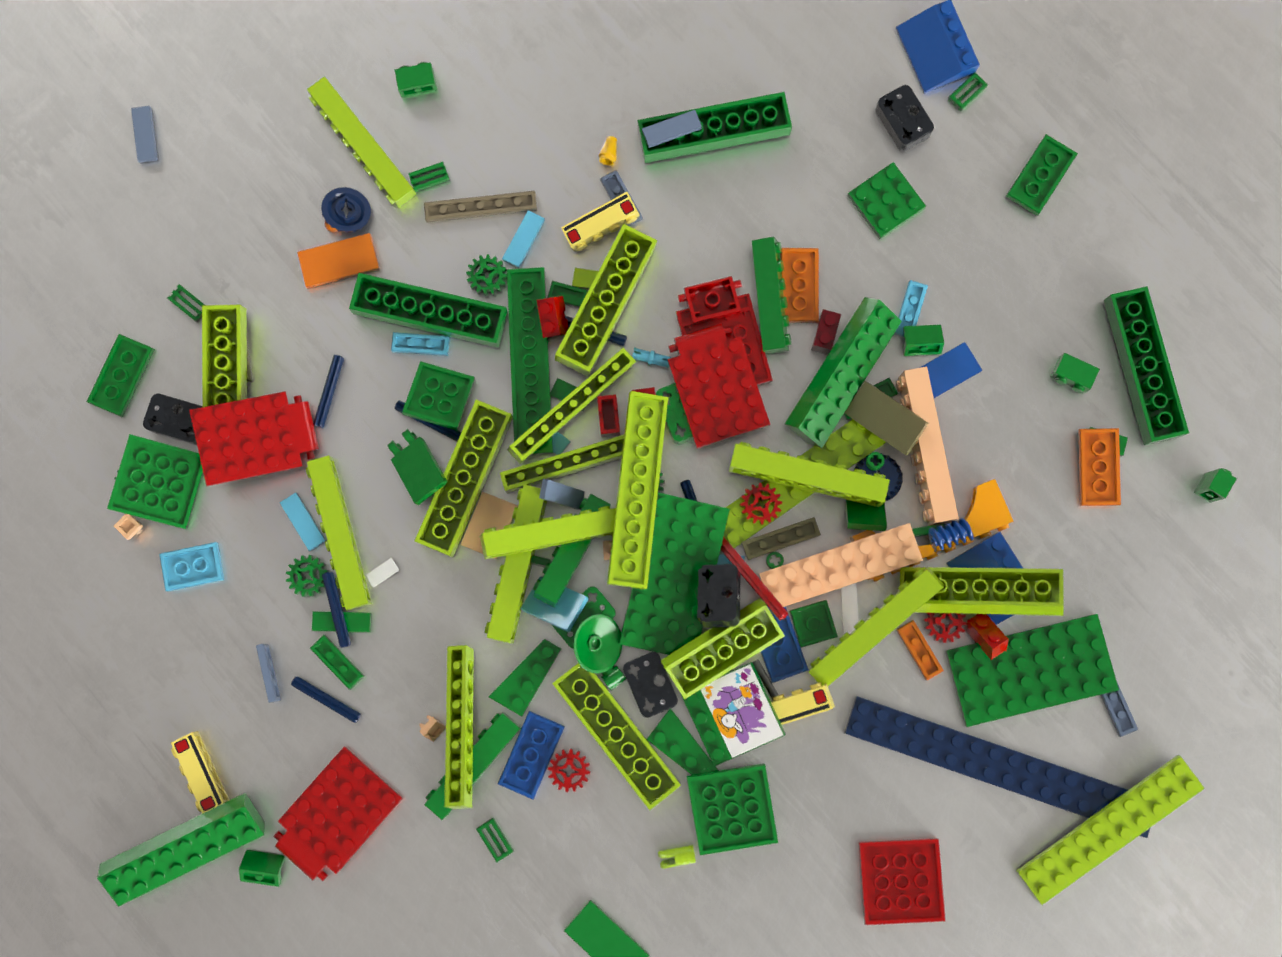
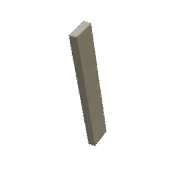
[424,191,537,222]

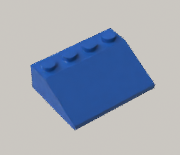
[896,0,980,93]
[946,532,1024,625]

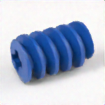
[929,518,974,552]

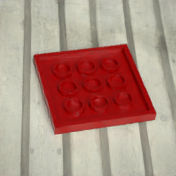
[858,839,946,925]

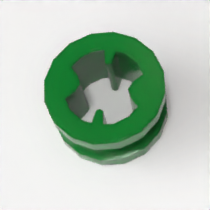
[866,452,885,471]
[766,552,784,569]

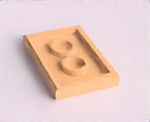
[461,492,518,559]

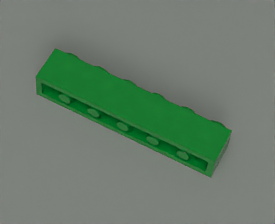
[752,236,791,354]
[533,494,611,608]
[424,712,522,820]

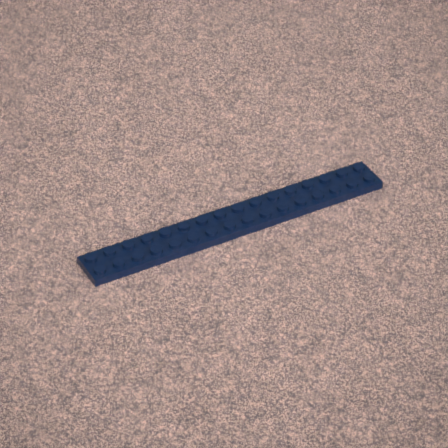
[844,696,1150,838]

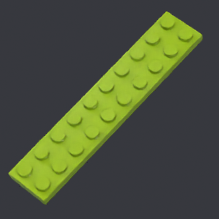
[607,391,668,589]
[724,419,886,548]
[1016,755,1205,905]

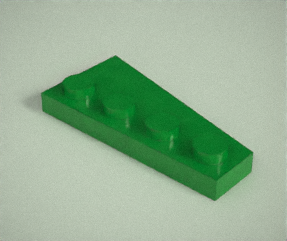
[489,639,561,717]
[647,709,719,775]

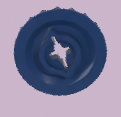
[321,187,371,233]
[854,453,903,501]

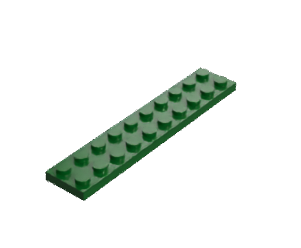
[507,267,553,455]

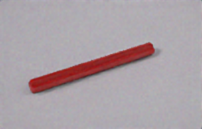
[721,537,788,620]

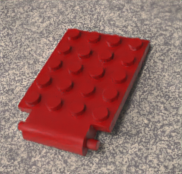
[676,276,773,386]
[668,323,770,449]
[189,391,319,486]
[273,746,403,881]

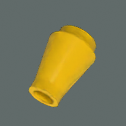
[598,136,617,166]

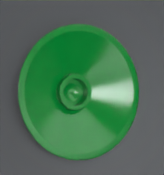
[574,614,622,674]

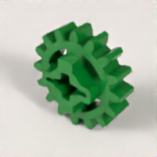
[466,254,507,296]
[286,555,329,597]

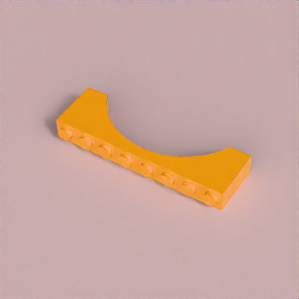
[850,479,1014,582]

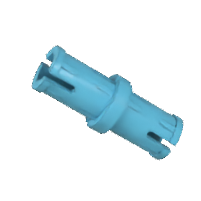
[632,347,671,368]

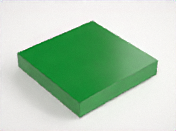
[845,500,887,531]
[789,600,838,648]

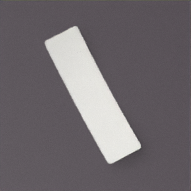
[366,558,399,588]
[841,583,858,634]

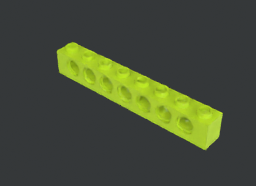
[445,645,474,809]

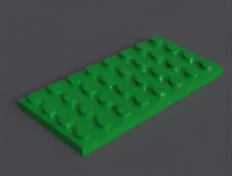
[619,492,730,655]
[945,614,1119,727]

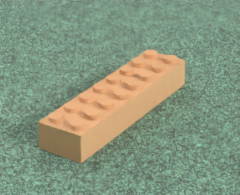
[896,367,959,526]
[759,523,923,607]

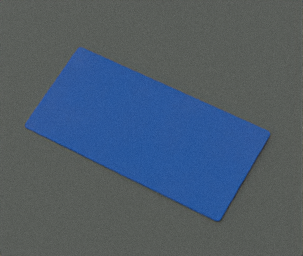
[920,342,982,398]

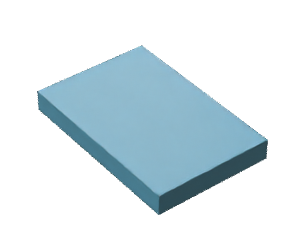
[159,542,224,592]
[521,576,588,632]

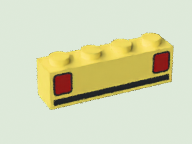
[561,192,640,251]
[771,682,835,725]
[171,731,229,814]

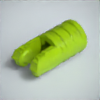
[658,845,696,869]

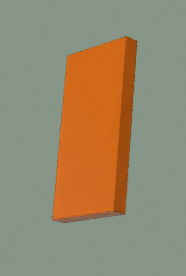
[297,233,380,289]
[780,248,819,323]
[1078,428,1121,506]

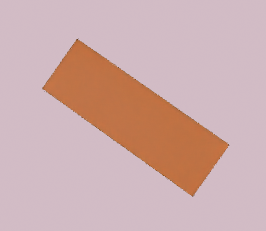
[896,620,944,681]

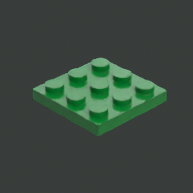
[847,162,926,239]
[402,361,475,431]

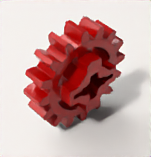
[740,482,782,525]
[923,613,967,643]
[548,749,591,792]

